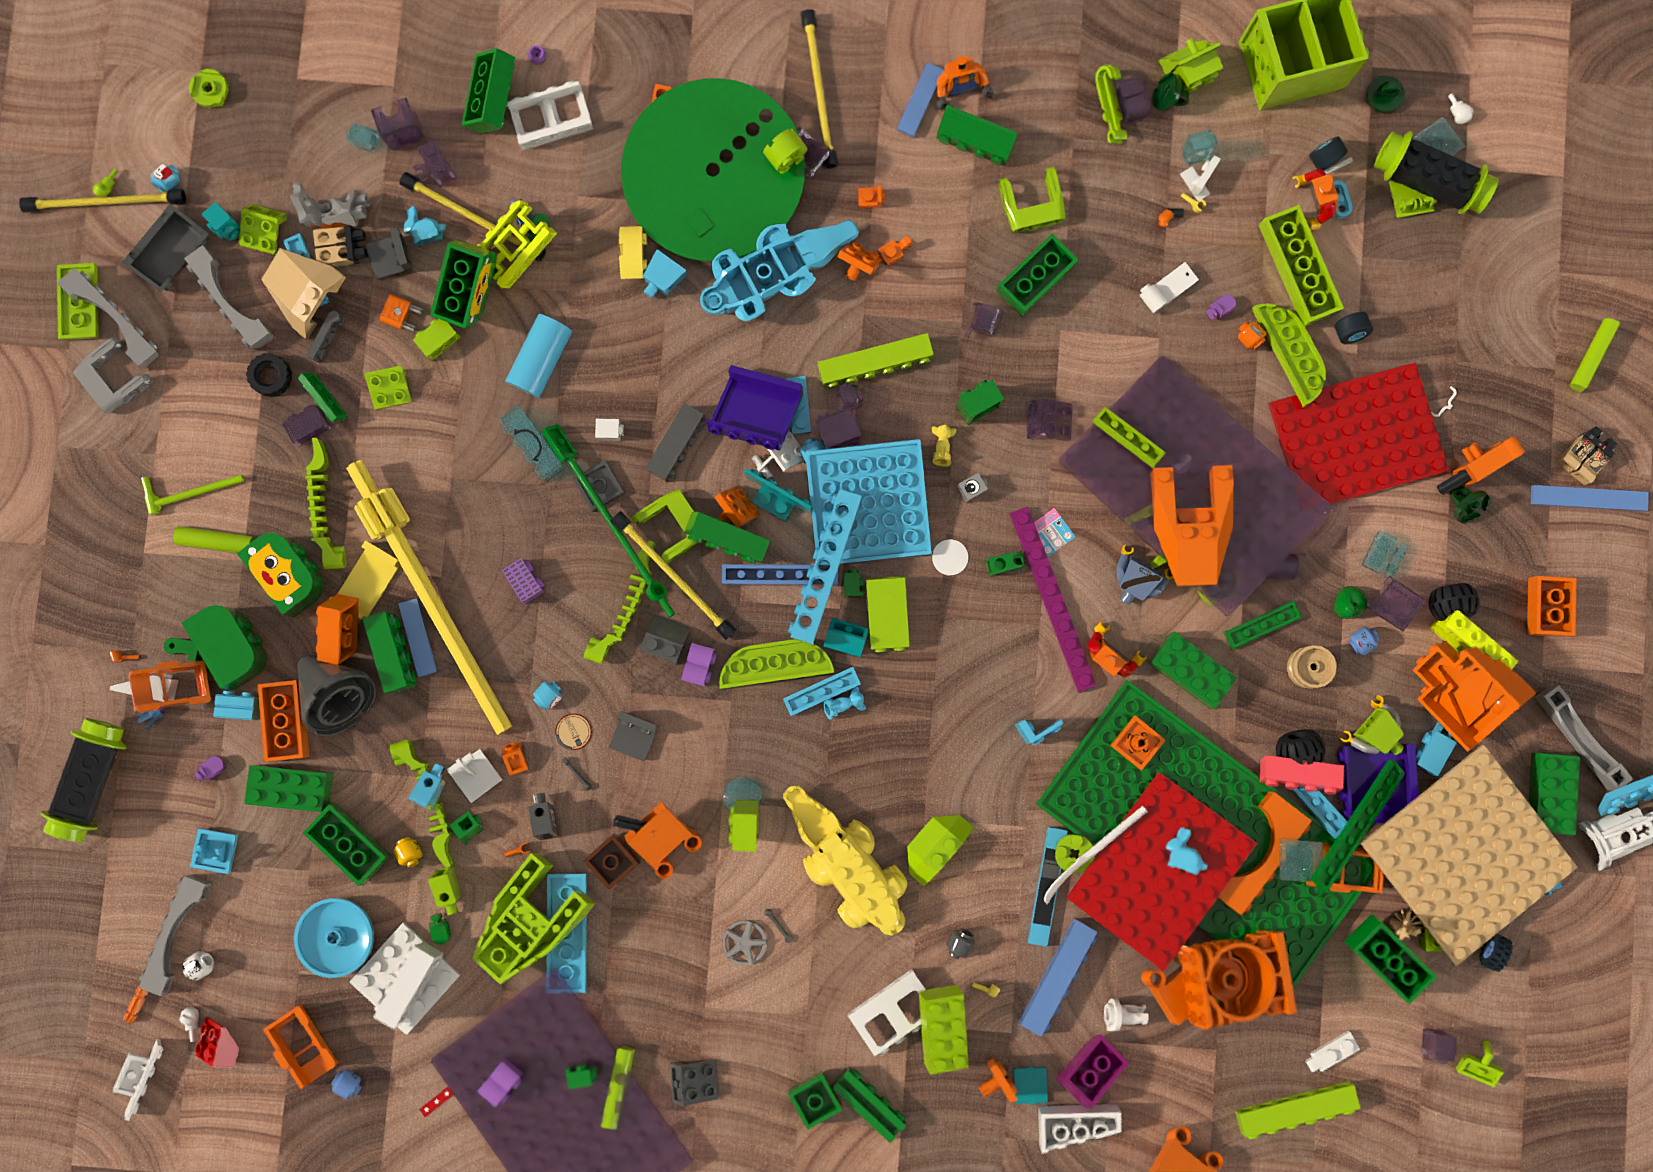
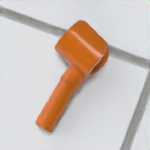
[110,650,140,662]
[504,842,531,857]

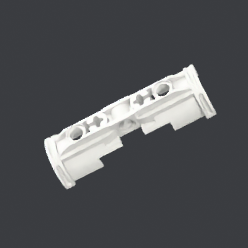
[1578,807,1653,871]

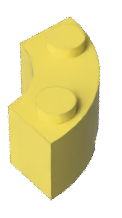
[619,226,648,279]

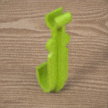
[1095,65,1127,143]

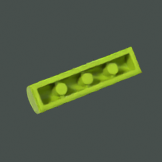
[1569,318,1620,393]
[1092,407,1166,468]
[173,526,255,553]
[601,1045,635,1129]

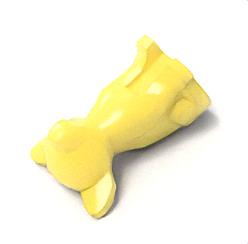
[932,425,956,467]

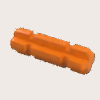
[123,986,148,1023]

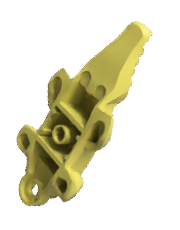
[783,785,908,935]

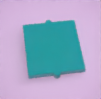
[1014,1065,1048,1105]

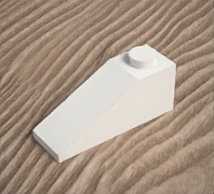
[110,674,179,701]

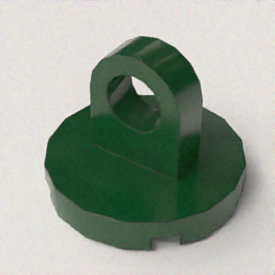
[1152,73,1189,112]
[1366,75,1405,114]
[1451,487,1491,524]

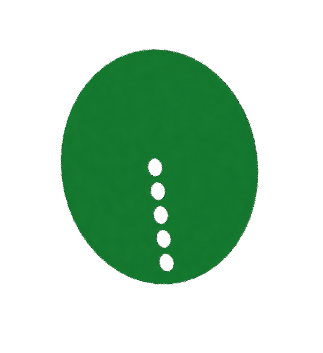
[621,78,805,262]

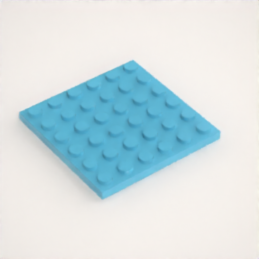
[805,439,932,565]

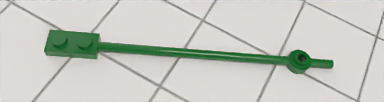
[541,424,675,618]

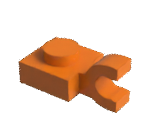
[878,236,912,266]

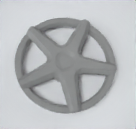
[723,921,767,965]

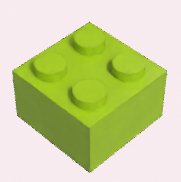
[729,800,759,852]

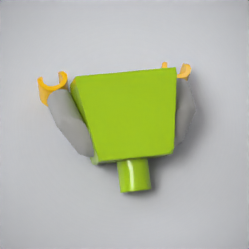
[1340,695,1404,755]

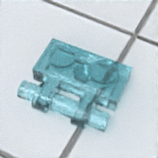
[1361,530,1408,580]

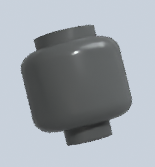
[946,928,975,959]

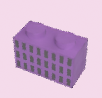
[502,558,545,604]

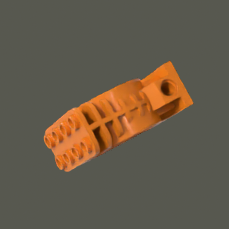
[1178,929,1297,1030]

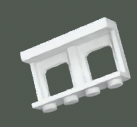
[507,81,594,151]
[848,969,926,1056]

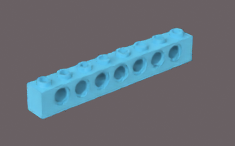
[788,489,862,645]

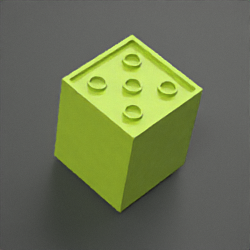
[1239,0,1369,111]

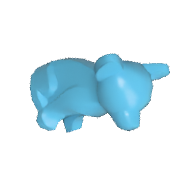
[823,686,866,719]

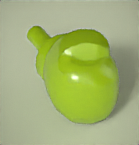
[92,168,118,197]

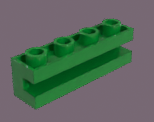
[832,1067,906,1144]

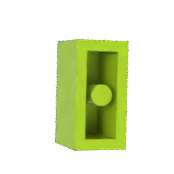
[413,318,461,361]

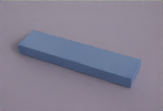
[897,62,944,138]
[398,598,438,677]

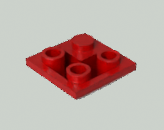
[195,1017,239,1068]

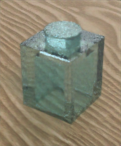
[347,123,379,153]

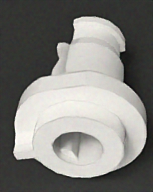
[1104,998,1148,1031]

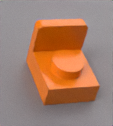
[858,184,885,208]
[502,742,528,776]

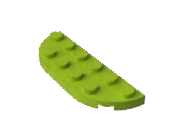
[1252,304,1326,407]
[719,639,834,689]

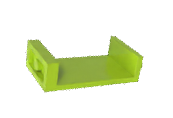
[866,576,910,652]

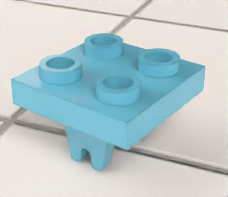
[190,828,239,874]

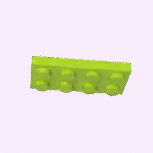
[57,263,99,341]

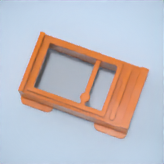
[128,660,211,713]
[1306,842,1383,893]
[263,1004,339,1089]

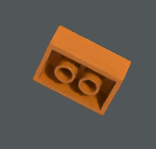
[1527,576,1577,637]
[316,594,359,665]

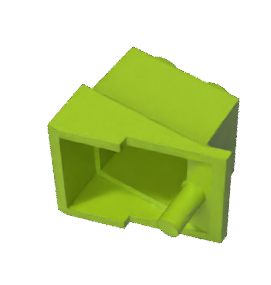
[1159,38,1223,93]

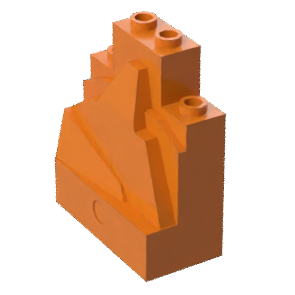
[1413,641,1536,752]

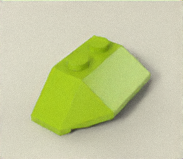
[907,815,974,886]

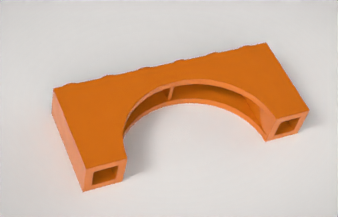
[1218,791,1312,915]

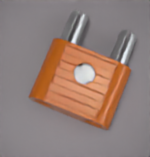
[380,294,423,332]

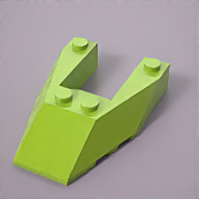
[472,853,596,984]

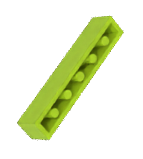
[818,333,934,389]
[1235,1081,1361,1139]

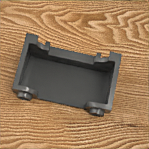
[121,204,210,292]

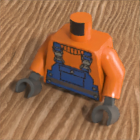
[937,55,994,112]

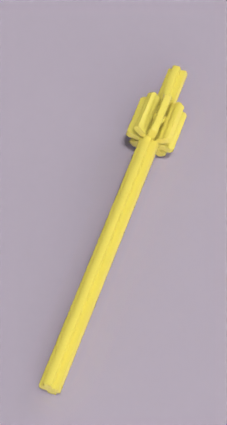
[346,460,512,735]

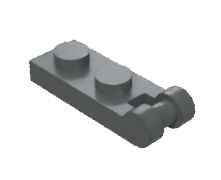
[306,311,344,363]

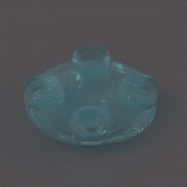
[723,778,761,812]

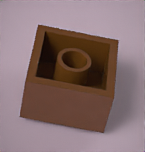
[583,833,641,890]

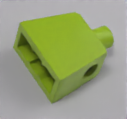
[428,865,461,915]

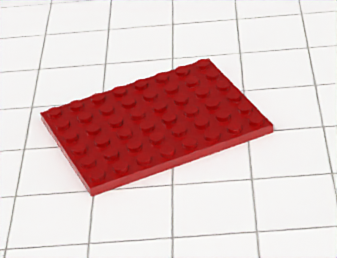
[1268,362,1449,512]
[1066,772,1257,972]

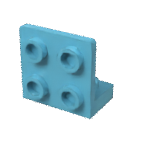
[1014,720,1064,745]

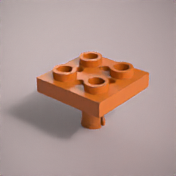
[837,241,883,281]
[714,485,761,528]
[1110,715,1166,770]
[978,1057,1018,1103]

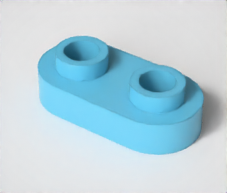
[1333,181,1353,219]

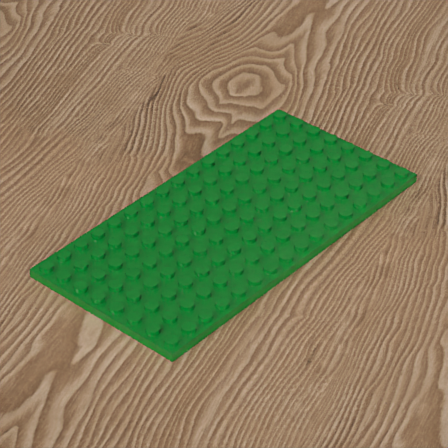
[1035,680,1374,989]

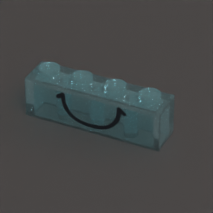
[500,405,566,482]

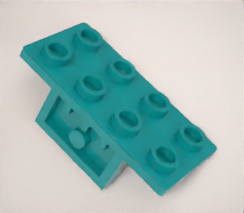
[744,468,813,522]

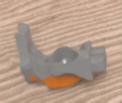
[290,182,371,229]

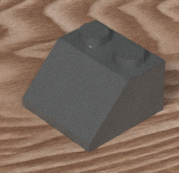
[640,616,691,664]

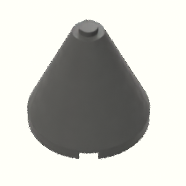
[297,655,376,736]

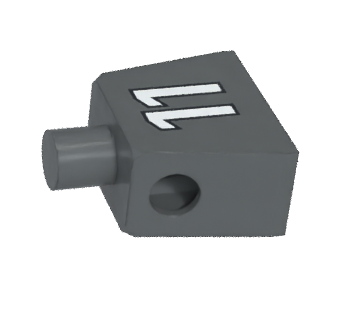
[529,793,559,840]

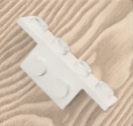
[113,1039,163,1121]

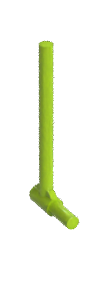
[141,474,245,516]

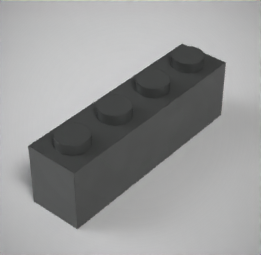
[646,403,706,482]

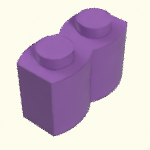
[681,643,717,686]
[477,1058,523,1107]

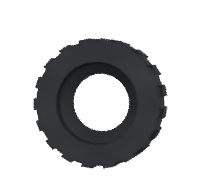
[246,353,292,397]

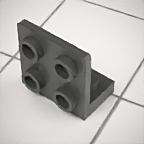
[366,228,413,280]
[609,711,659,761]
[670,1059,718,1106]

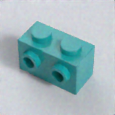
[202,202,240,241]
[824,618,869,657]

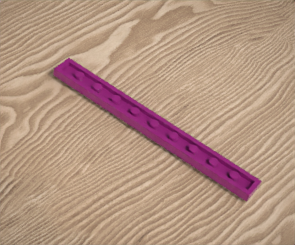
[1009,507,1097,692]

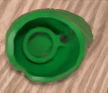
[1334,586,1368,619]

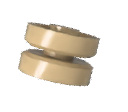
[1287,645,1337,689]

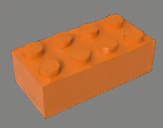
[258,680,310,762]

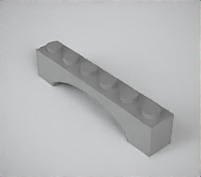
[184,245,275,351]
[57,268,160,370]
[1535,685,1633,791]
[139,875,212,996]

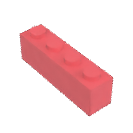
[1260,755,1344,795]

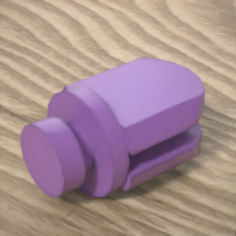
[1207,294,1236,320]
[194,756,225,782]

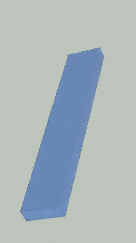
[1531,485,1649,512]

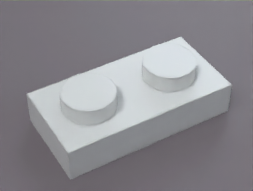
[1191,155,1220,196]

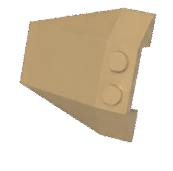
[262,248,346,339]

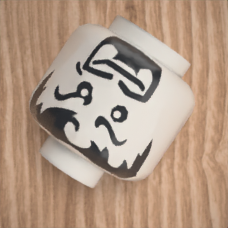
[183,951,214,981]

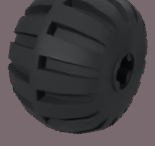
[1428,583,1479,621]
[1276,729,1325,765]

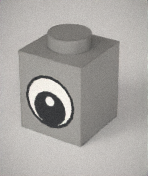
[957,473,988,503]

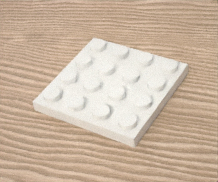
[350,922,461,1035]

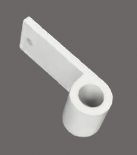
[1140,262,1199,314]

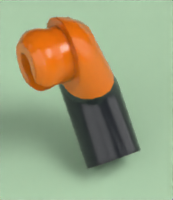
[1158,208,1184,227]

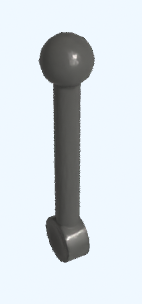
[562,757,591,790]
[764,909,792,943]

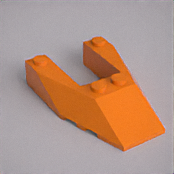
[1151,465,1234,586]

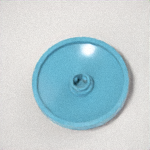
[294,898,374,978]

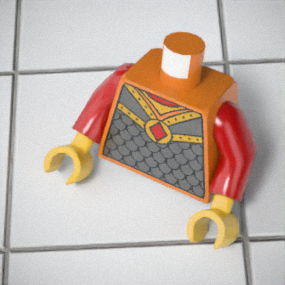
[1293,169,1339,230]
[1088,621,1147,677]

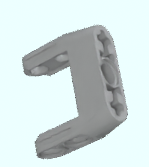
[73,336,153,414]

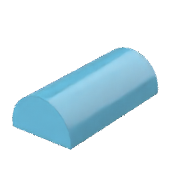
[505,314,572,398]

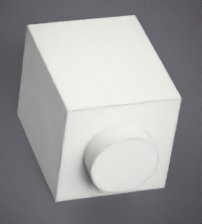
[595,419,624,441]

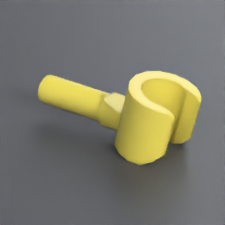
[1181,192,1207,213]
[972,982,1001,997]

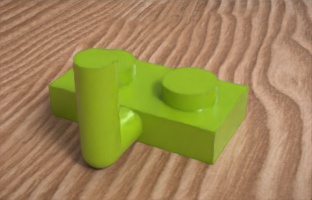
[1456,1040,1504,1087]

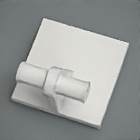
[751,430,804,480]
[447,749,503,803]

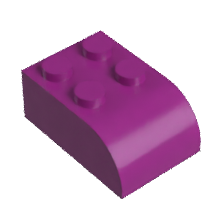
[1056,1034,1129,1108]

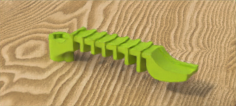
[306,438,346,569]
[584,541,656,664]
[390,739,454,867]

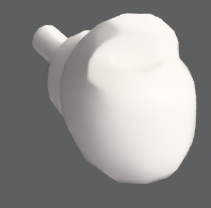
[1448,94,1473,124]
[180,1007,199,1042]

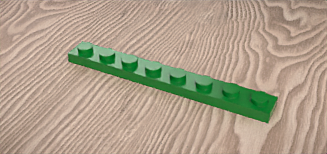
[1310,760,1405,892]

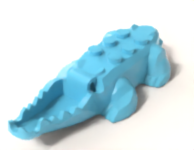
[700,220,859,321]

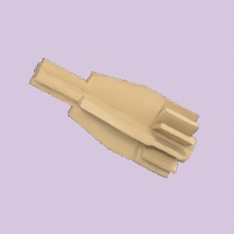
[1390,908,1422,941]

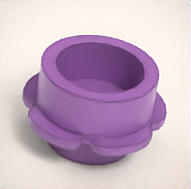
[528,45,546,64]

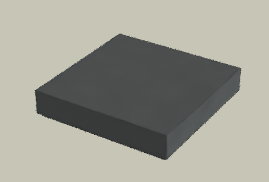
[573,460,625,512]

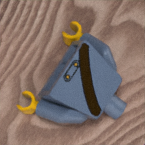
[1116,544,1173,605]

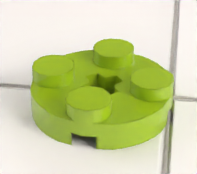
[189,69,229,108]
[1055,834,1095,874]

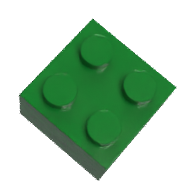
[957,379,1004,425]
[788,1070,842,1130]

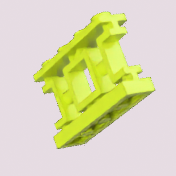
[477,200,557,288]
[1429,610,1518,669]

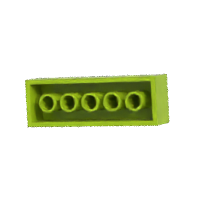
[1259,205,1344,327]

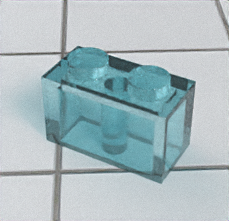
[1181,129,1217,166]

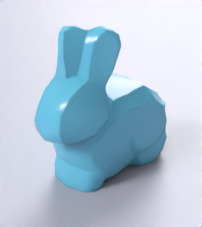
[404,206,446,247]
[1166,828,1208,875]

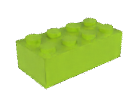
[919,985,969,1075]

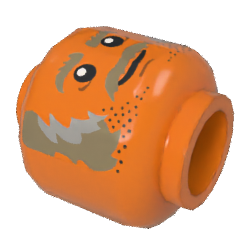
[1238,321,1266,350]

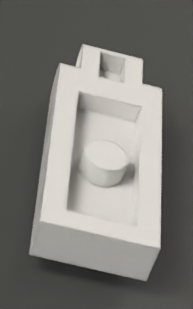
[1305,1031,1360,1072]

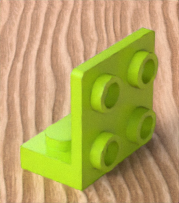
[239,204,287,254]

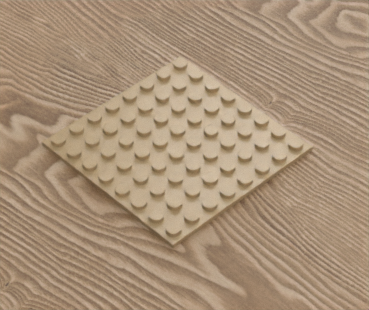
[1360,745,1578,966]

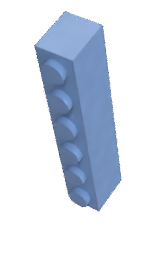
[722,564,838,587]
[1019,918,1098,1037]

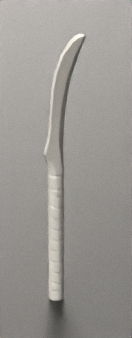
[1044,806,1147,904]

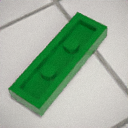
[298,372,347,422]

